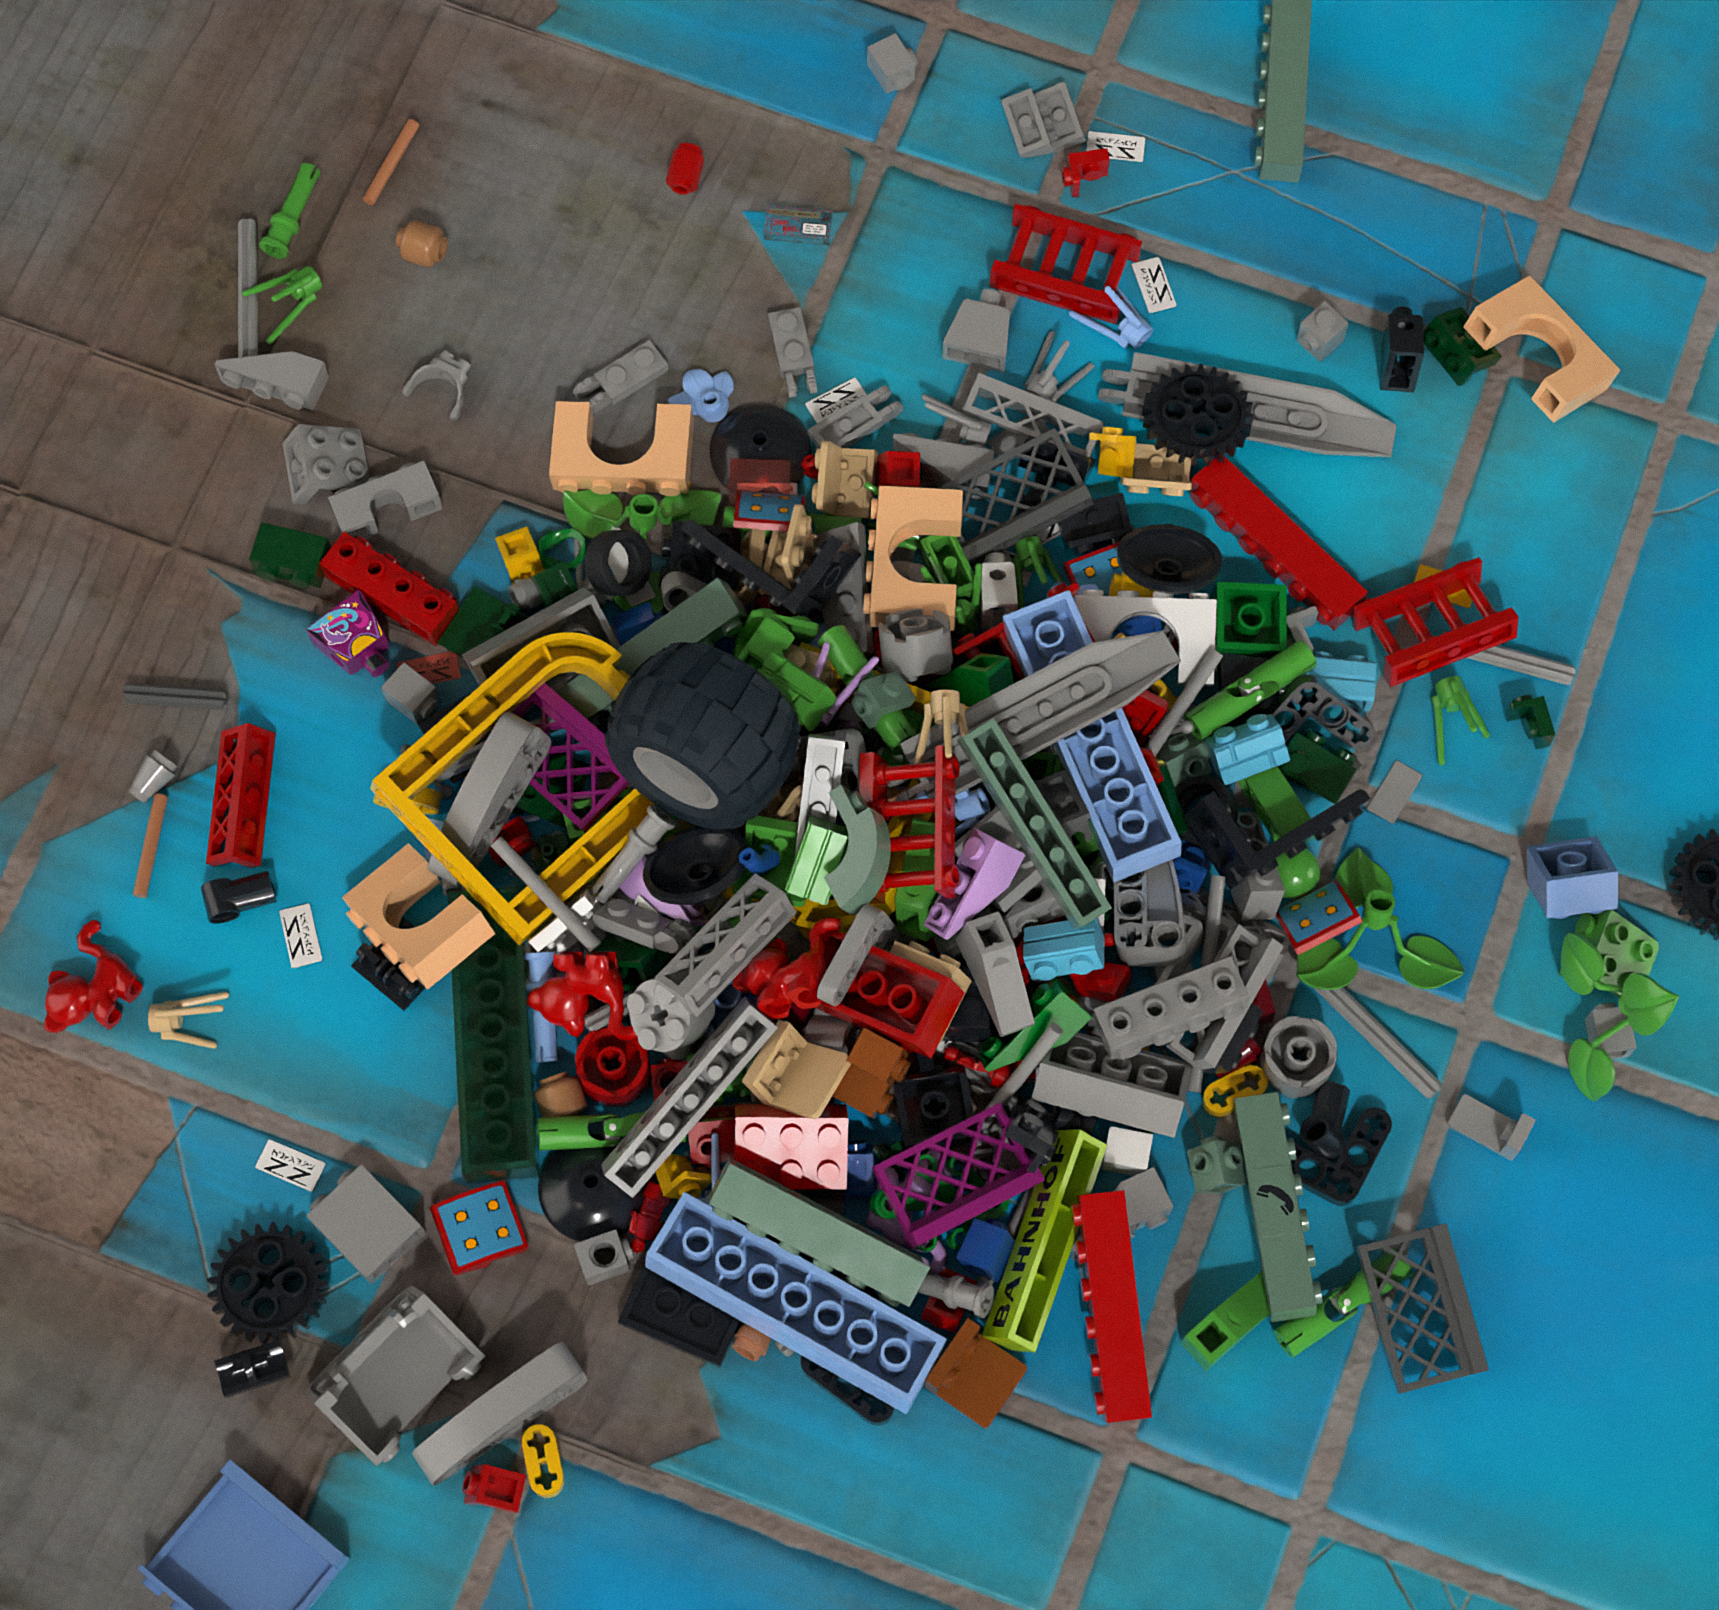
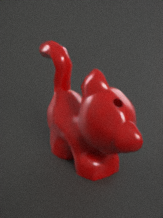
[732,917,842,1019]
[44,920,143,1033]
[527,951,638,1041]

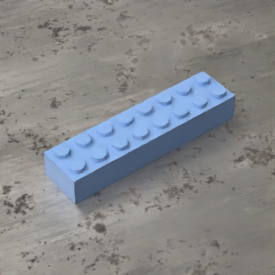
[1003,590,1182,883]
[645,1192,947,1415]

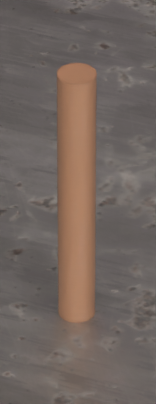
[362,119,420,205]
[133,794,168,898]

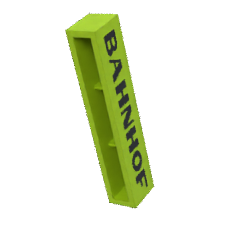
[982,1130,1107,1353]

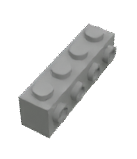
[1094,956,1249,1060]

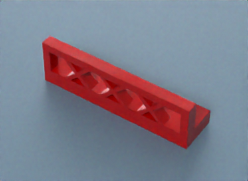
[206,723,275,868]

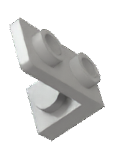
[1447,1094,1536,1161]

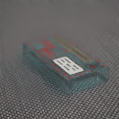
[764,205,833,246]

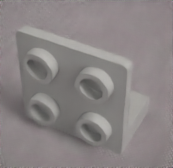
[282,424,370,505]
[955,806,1042,913]

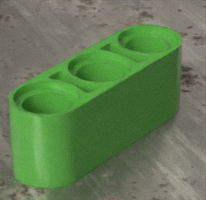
[1238,766,1315,843]

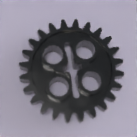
[1141,364,1254,467]
[1668,829,1719,941]
[207,1222,330,1345]

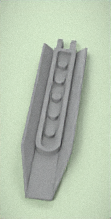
[1098,352,1397,458]
[888,631,1181,801]

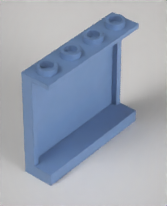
[138,1459,350,1610]

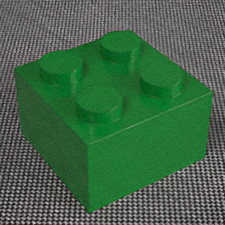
[1210,582,1287,659]

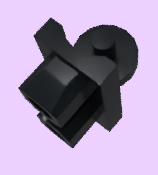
[214,1339,291,1398]

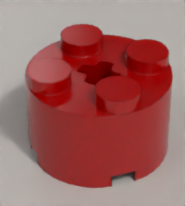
[575,1026,651,1108]

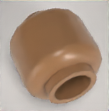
[396,220,448,268]
[534,1071,588,1118]

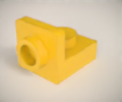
[1089,427,1136,478]
[495,526,543,585]
[655,1154,712,1199]

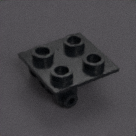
[351,917,425,1011]

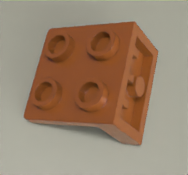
[925,1318,1027,1429]

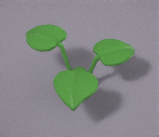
[563,489,721,613]
[1296,848,1465,990]
[1561,932,1679,1102]

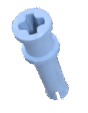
[525,952,558,1062]

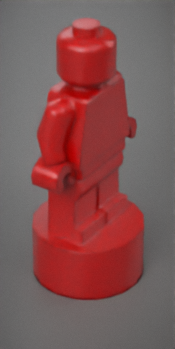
[943,1045,1014,1089]
[629,1181,672,1254]

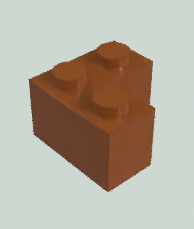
[832,1028,911,1119]

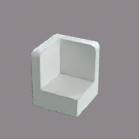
[1101,1127,1153,1176]

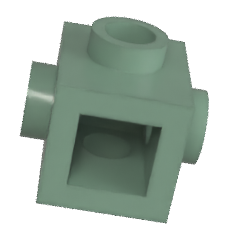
[1156,733,1213,789]
[1187,1136,1247,1195]

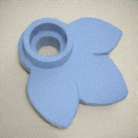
[668,369,734,422]

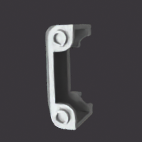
[305,1286,485,1466]

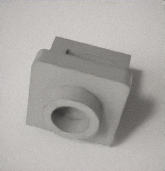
[1287,606,1319,652]

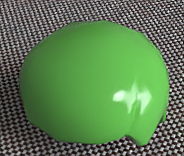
[1276,849,1320,899]

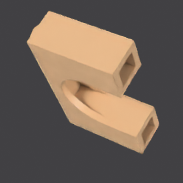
[1463,275,1620,423]
[549,401,694,496]
[863,486,963,631]
[342,843,495,990]

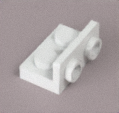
[528,887,603,953]

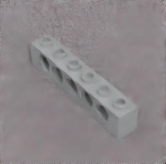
[601,996,778,1198]

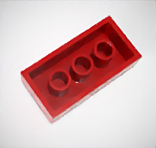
[814,931,965,1058]

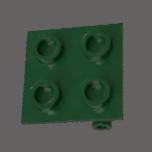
[437,586,529,659]
[511,753,590,829]

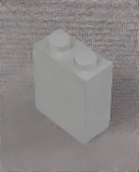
[306,1164,426,1285]

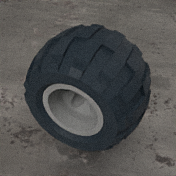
[605,642,801,829]

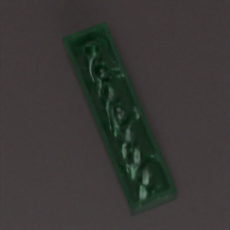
[448,886,540,1183]

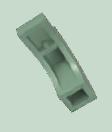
[824,785,891,916]

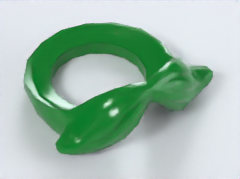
[537,529,588,571]

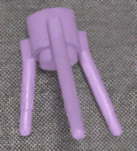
[812,642,879,727]

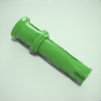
[259,163,320,259]

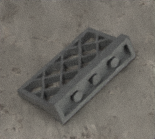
[937,428,1094,567]
[1356,1223,1489,1394]

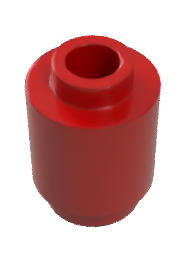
[666,143,705,195]

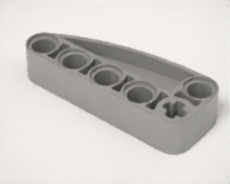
[428,711,551,888]
[1114,859,1187,967]
[412,1342,588,1486]

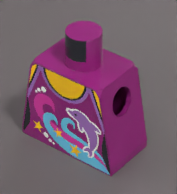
[306,590,389,678]

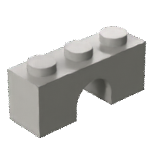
[328,461,443,539]

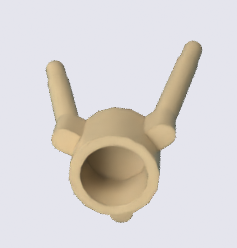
[914,690,969,764]
[148,992,229,1049]

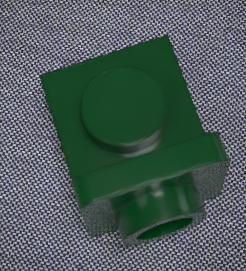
[531,560,578,609]
[1505,695,1556,749]

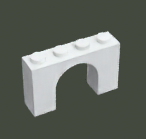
[1075,590,1217,687]

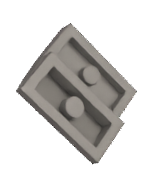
[1001,81,1087,158]

